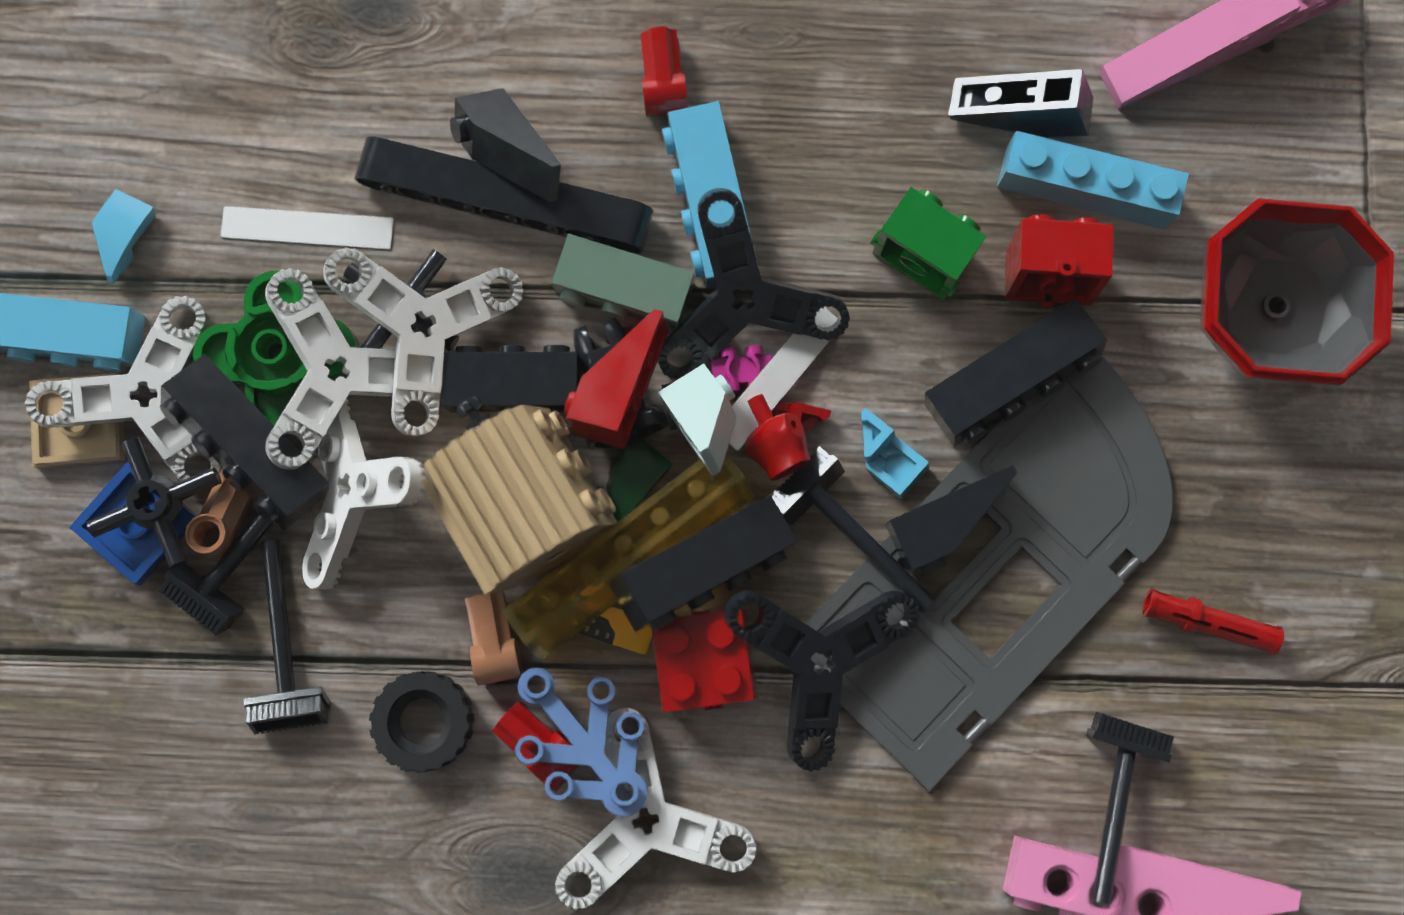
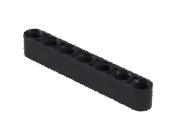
[354,136,654,254]

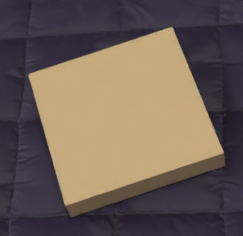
[29,373,125,469]

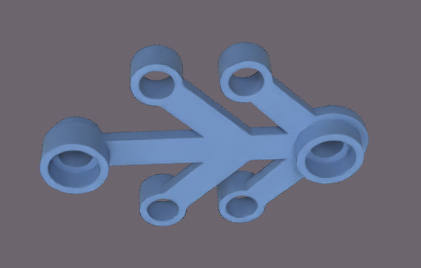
[515,668,647,817]

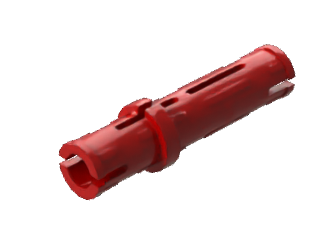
[1142,588,1284,655]

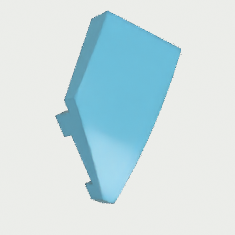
[92,189,156,284]
[861,408,930,500]

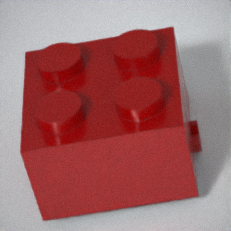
[1004,214,1114,308]
[652,608,758,713]

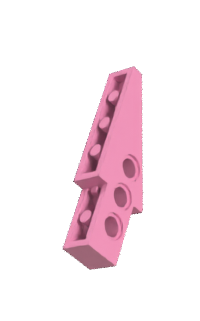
[1099,0,1353,109]
[1002,835,1302,915]

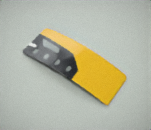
[567,596,653,655]

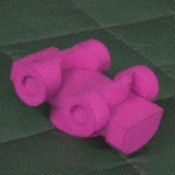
[711,345,772,393]

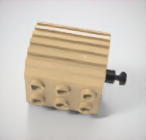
[422,396,618,594]

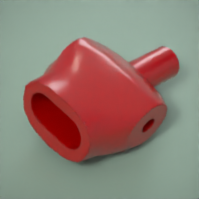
[745,394,811,481]

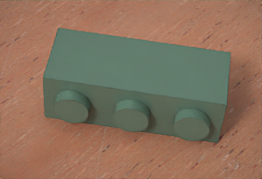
[551,233,695,330]

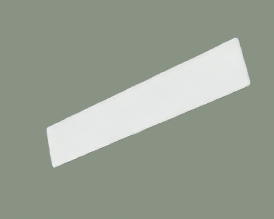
[221,206,394,249]
[729,307,838,450]

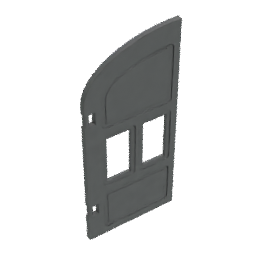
[806,355,1173,791]

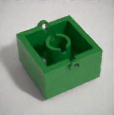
[870,187,987,301]

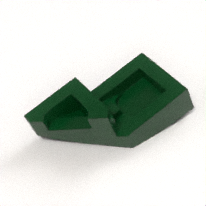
[606,436,672,532]

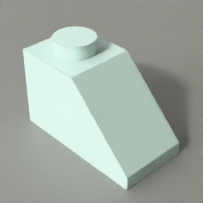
[658,364,737,476]

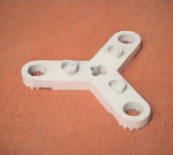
[323,248,524,437]
[265,268,443,470]
[25,296,221,481]
[302,399,426,589]
[555,708,756,909]

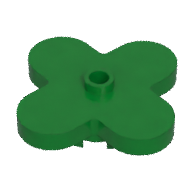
[193,271,359,426]

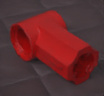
[640,26,688,117]
[492,701,579,792]

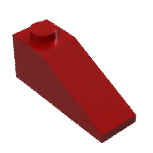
[564,309,668,449]

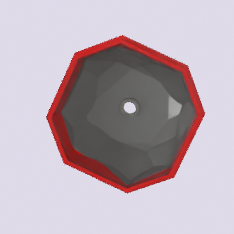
[1200,198,1394,386]

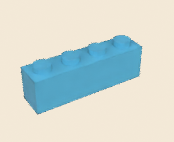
[662,101,751,289]
[997,131,1189,230]
[0,293,146,372]

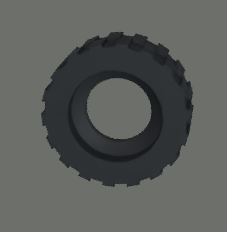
[369,671,475,773]

